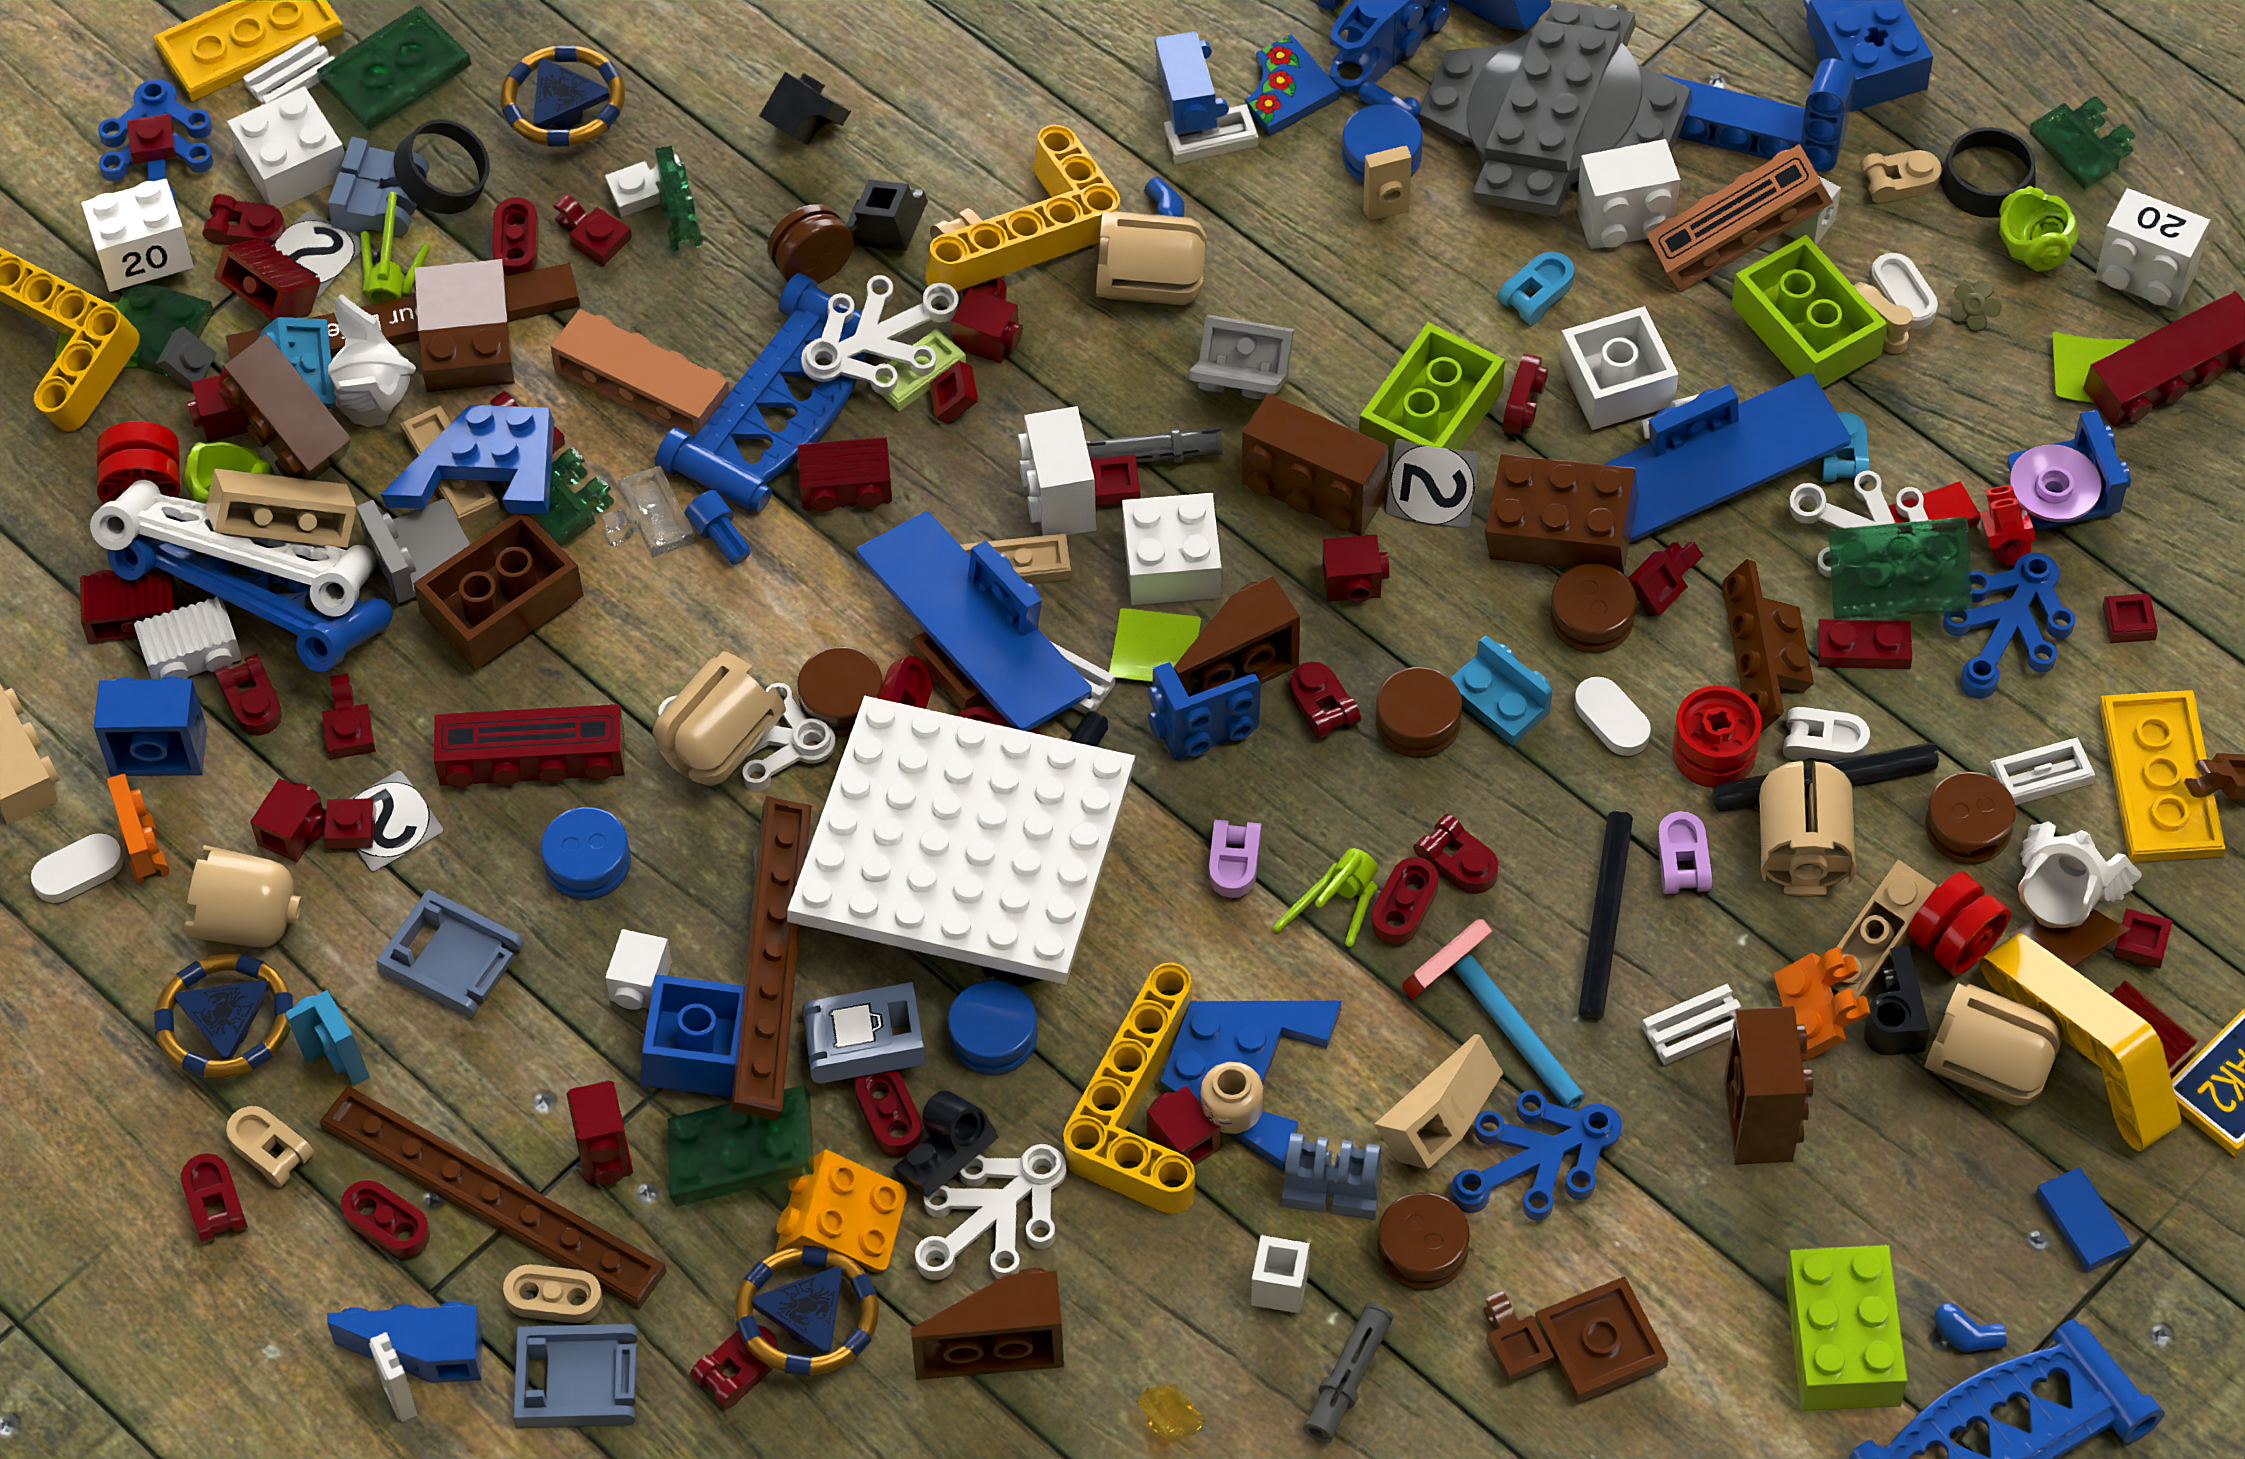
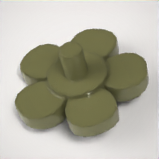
[1950,280,2002,331]

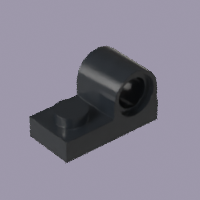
[1864,946,1930,1055]
[893,1090,999,1198]

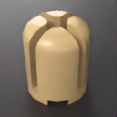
[1096,211,1207,305]
[652,651,786,786]
[1759,761,1856,897]
[1924,982,2062,1106]

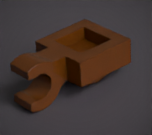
[2184,753,2245,800]
[1483,1291,1554,1383]

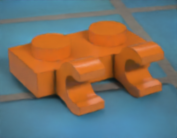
[107,773,169,884]
[1773,947,1871,1061]

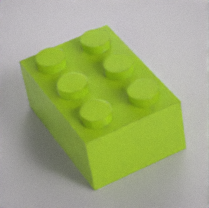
[1731,234,1887,389]
[1359,322,1505,463]
[1785,1245,1907,1411]

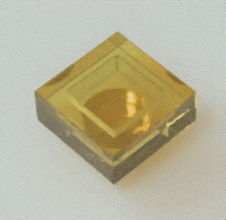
[1136,1384,1205,1439]

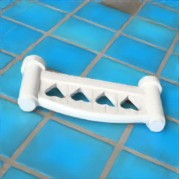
[90,480,377,616]

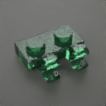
[2029,96,2136,190]
[655,146,703,251]
[504,448,614,547]

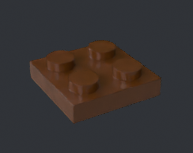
[1535,1276,1669,1403]

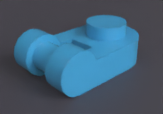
[1497,251,1574,325]
[1821,412,1869,483]

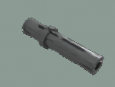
[1087,426,1223,463]
[1303,1303,1394,1443]

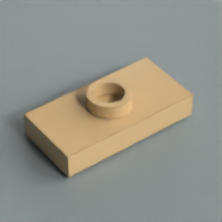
[1363,146,1412,221]

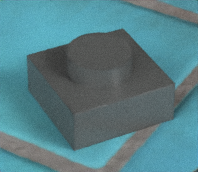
[156,326,217,391]

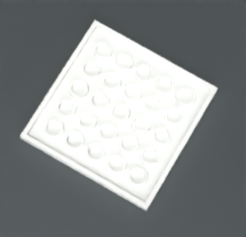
[788,696,1135,985]

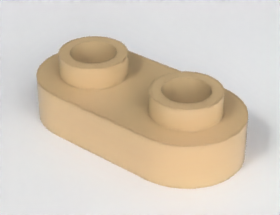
[503,1264,603,1323]

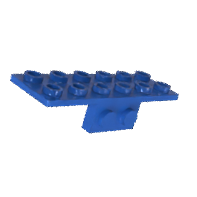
[1602,373,1851,543]
[856,511,1092,732]

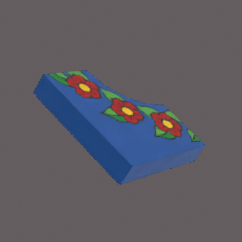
[1245,34,1340,136]

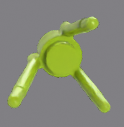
[361,192,430,304]
[1272,848,1378,947]

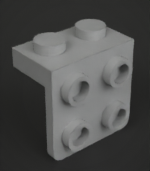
[1188,315,1295,399]

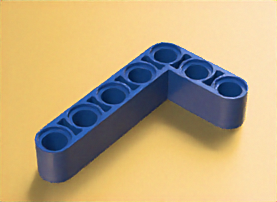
[1658,59,1856,172]

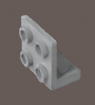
[356,499,470,604]

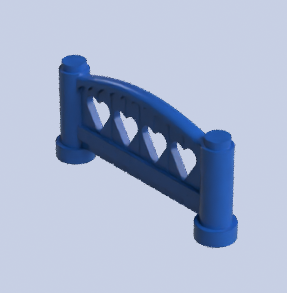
[655,273,893,512]
[108,517,393,672]
[1849,1319,2164,1459]

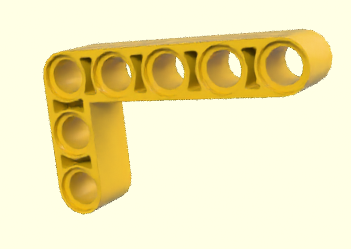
[925,125,1120,291]
[0,248,140,432]
[1979,933,2181,1151]
[1063,962,1195,1214]

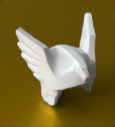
[328,295,416,427]
[2018,821,2142,929]

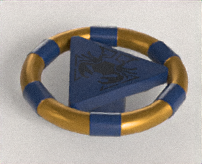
[500,45,625,147]
[154,954,293,1078]
[734,1245,879,1376]

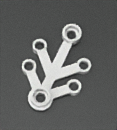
[801,275,958,394]
[1790,471,1957,595]
[658,683,836,792]
[915,1144,1067,1280]

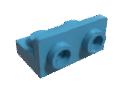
[259,317,336,409]
[1450,635,1552,746]
[285,990,370,1086]

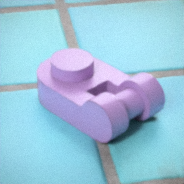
[1657,811,1712,894]
[1209,819,1262,898]

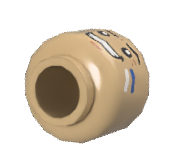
[1201,1062,1263,1134]

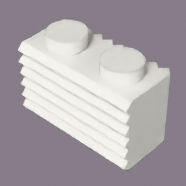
[134,596,242,679]

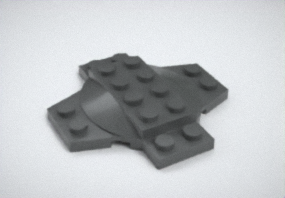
[1419,0,1692,217]

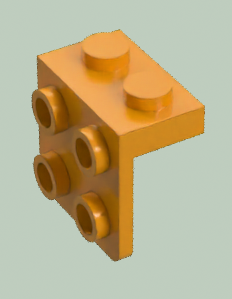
[775,1149,907,1273]

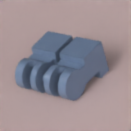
[328,137,429,237]
[1282,1133,1382,1220]

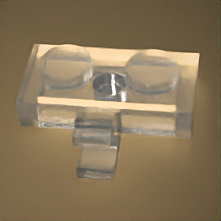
[602,466,694,558]

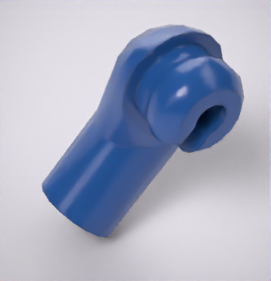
[1359,81,1421,119]
[1144,176,1185,217]
[1934,1303,2007,1352]

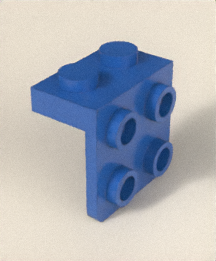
[2007,410,2131,530]
[1148,661,1261,760]

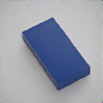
[2036,1167,2132,1272]

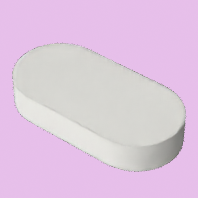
[1870,253,1938,329]
[1574,677,1651,756]
[31,834,123,903]

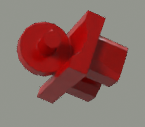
[1980,485,2036,565]

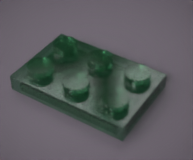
[316,5,472,131]
[1829,517,1974,620]
[667,1085,814,1207]

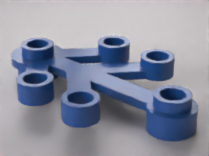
[98,79,213,209]
[1943,553,2075,699]
[1451,1090,1622,1221]

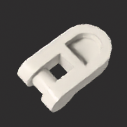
[1783,707,1870,761]

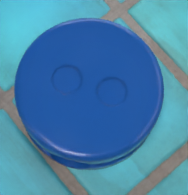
[1342,104,1423,184]
[541,807,631,899]
[948,980,1038,1075]

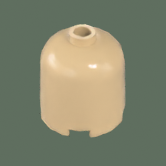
[185,845,302,948]

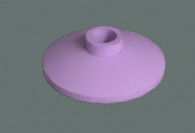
[2010,445,2101,522]

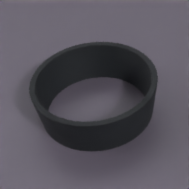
[393,119,490,214]
[1940,127,2036,218]

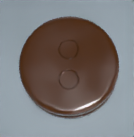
[767,204,854,284]
[1550,564,1637,653]
[797,647,883,737]
[1376,667,1462,757]
[1925,772,2016,864]
[1378,1192,1470,1290]

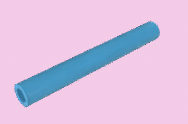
[1453,955,1585,1109]

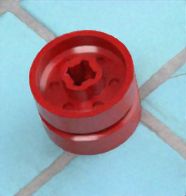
[97,421,180,504]
[1672,685,1762,788]
[1907,872,2011,976]

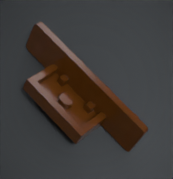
[1722,559,1814,734]

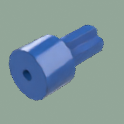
[684,490,751,565]

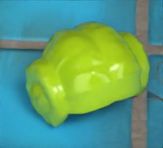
[1999,186,2078,272]
[182,442,273,504]

